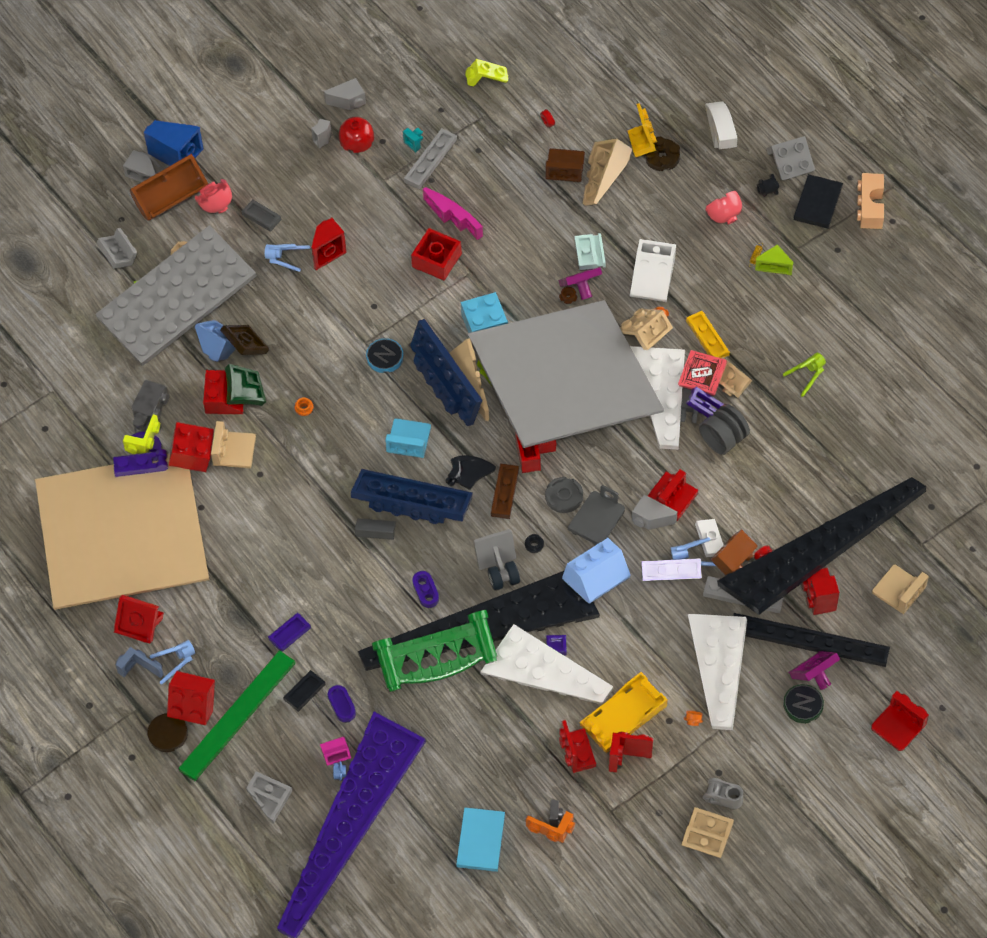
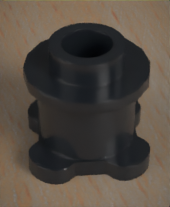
[757,174,779,197]

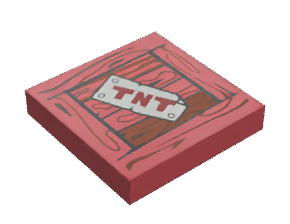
[678,350,727,396]

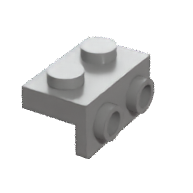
[97,228,137,269]

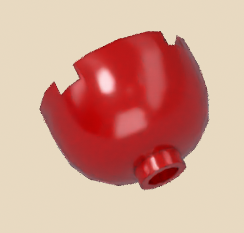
[338,117,374,153]

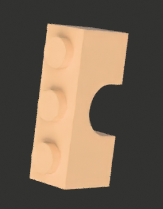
[857,173,884,229]

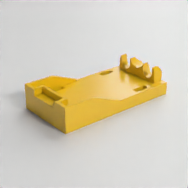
[580,672,668,753]

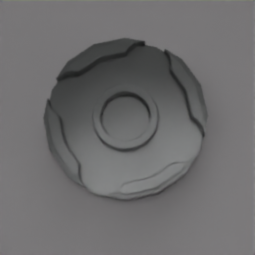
[545,477,583,513]

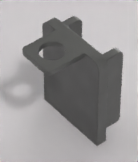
[568,485,625,545]

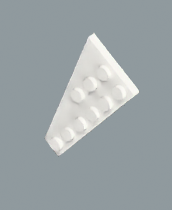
[630,346,685,450]
[688,614,747,730]
[480,624,613,705]

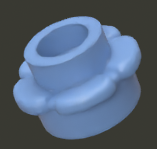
[333,761,346,781]

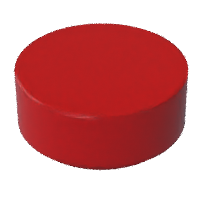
[540,109,555,128]
[754,545,773,560]

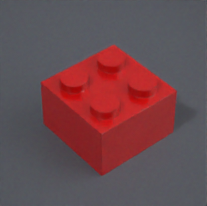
[411,228,462,281]
[168,422,214,472]
[167,671,215,725]

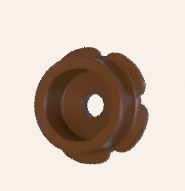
[559,287,578,304]

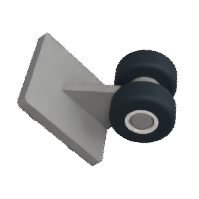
[474,529,520,590]

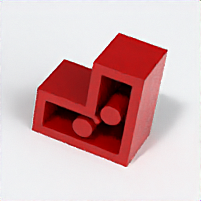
[515,432,556,473]
[801,568,840,615]

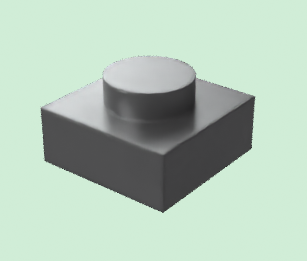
[549,800,563,828]

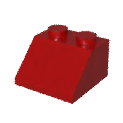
[311,217,347,270]
[203,370,244,414]

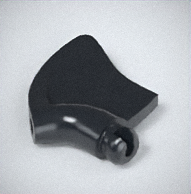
[445,455,496,490]

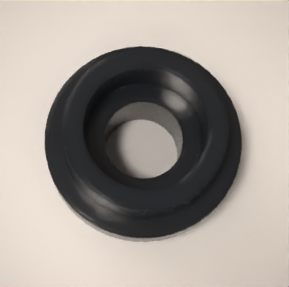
[525,534,544,553]

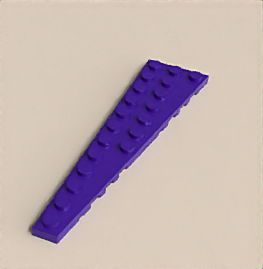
[277,712,426,938]

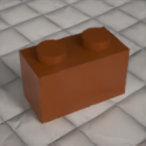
[710,529,758,575]

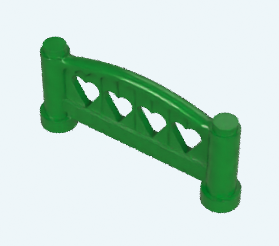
[372,610,498,692]

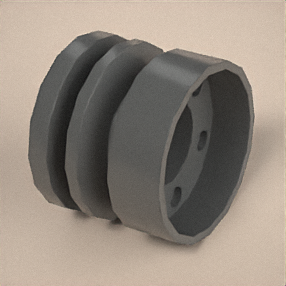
[699,404,750,455]

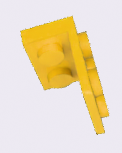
[627,103,657,157]

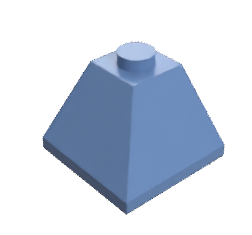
[195,320,236,362]

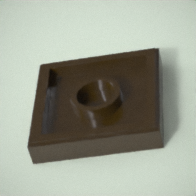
[220,325,269,355]

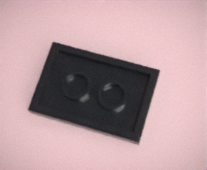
[793,174,843,229]

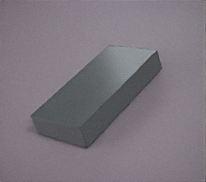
[241,199,282,232]

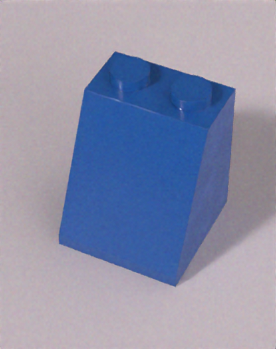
[144,120,204,166]

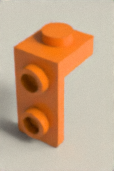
[526,811,575,843]

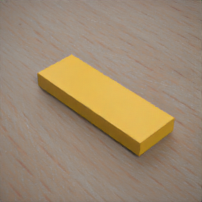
[686,310,730,358]

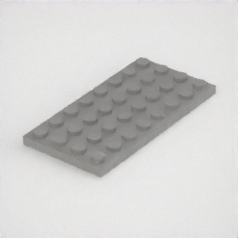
[95,225,257,366]

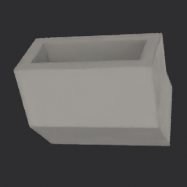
[311,119,332,149]

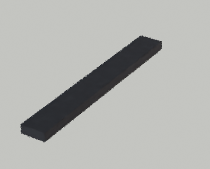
[733,613,890,667]

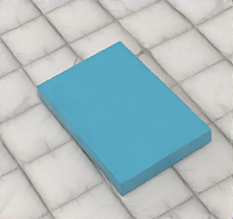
[456,808,505,872]

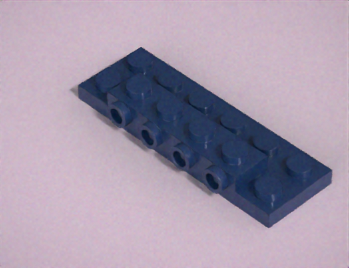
[410,319,483,426]
[351,469,473,524]

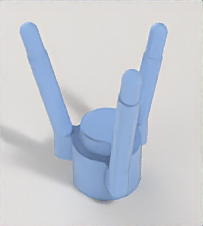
[265,244,311,272]
[671,537,716,566]
[149,640,195,684]

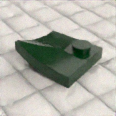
[225,364,266,406]

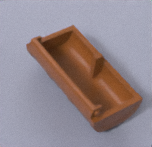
[130,154,208,221]

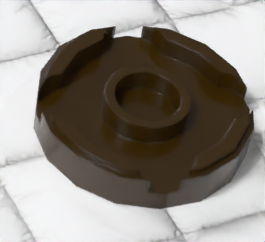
[147,713,188,752]

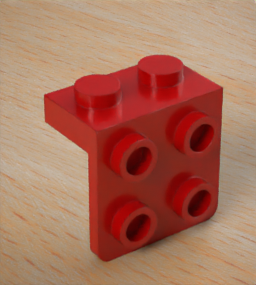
[871,691,929,751]

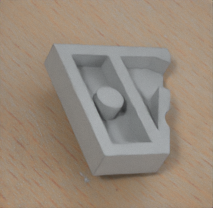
[246,771,292,823]

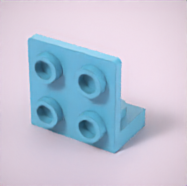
[385,419,431,458]

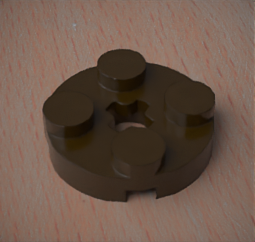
[644,136,680,171]

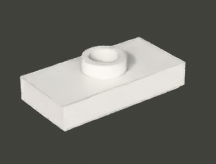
[695,519,723,557]

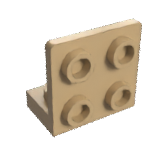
[620,308,673,350]
[211,421,256,468]
[872,565,929,615]

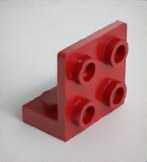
[559,720,596,773]
[609,732,653,773]

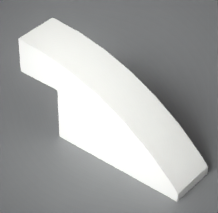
[705,101,737,149]

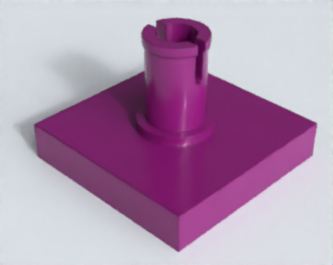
[558,267,602,300]
[788,651,840,690]

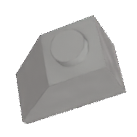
[324,78,366,110]
[123,150,156,182]
[632,495,677,530]

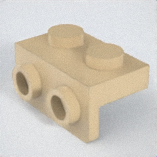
[720,357,752,398]

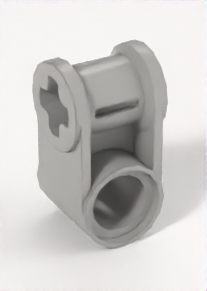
[703,778,743,809]

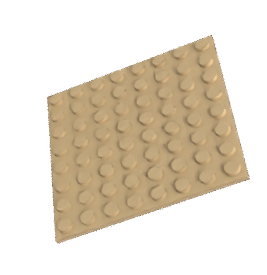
[35,454,209,610]

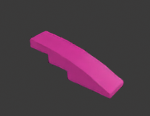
[423,187,483,240]

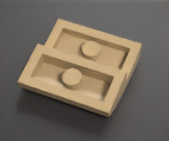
[682,807,734,858]

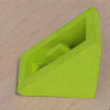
[755,245,793,275]

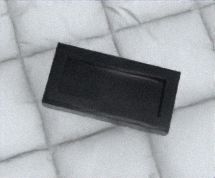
[283,670,326,712]

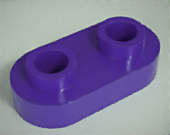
[412,571,439,608]

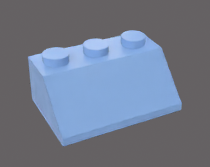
[562,538,631,604]

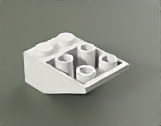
[630,239,676,302]

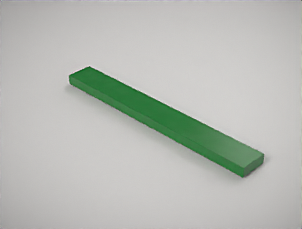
[178,650,296,782]

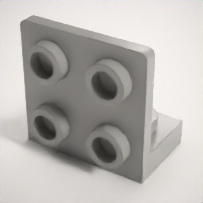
[766,136,815,181]

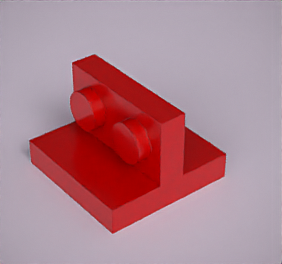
[648,469,698,521]
[114,595,164,644]

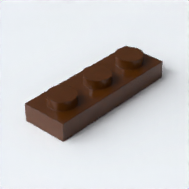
[491,463,519,519]

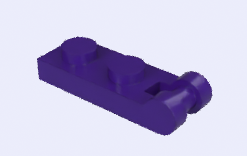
[113,449,168,477]

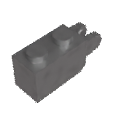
[131,380,169,433]

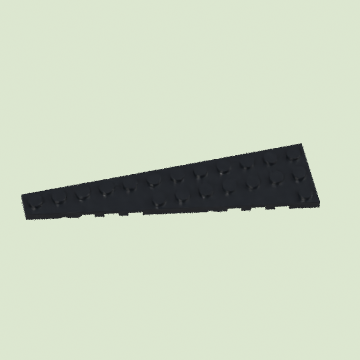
[717,477,926,615]
[358,570,600,671]

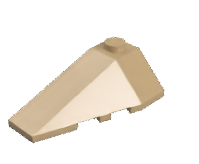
[583,139,632,206]
[449,338,489,421]

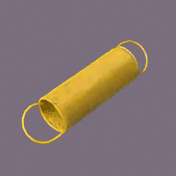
[749,243,763,267]

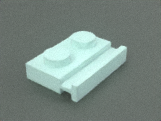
[574,233,606,270]

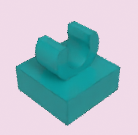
[403,128,423,153]

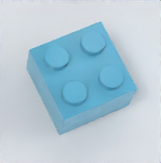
[461,292,508,333]

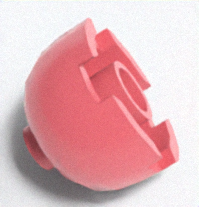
[195,179,232,214]
[705,191,742,225]

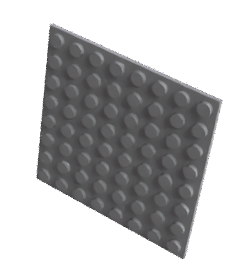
[467,300,664,448]

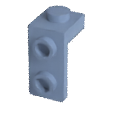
[115,647,164,678]

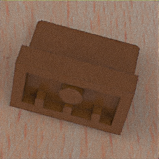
[546,148,585,182]

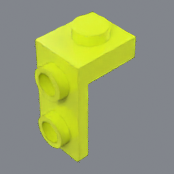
[465,59,508,87]
[123,414,160,454]

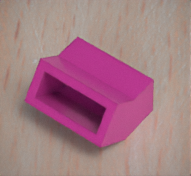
[320,737,351,766]

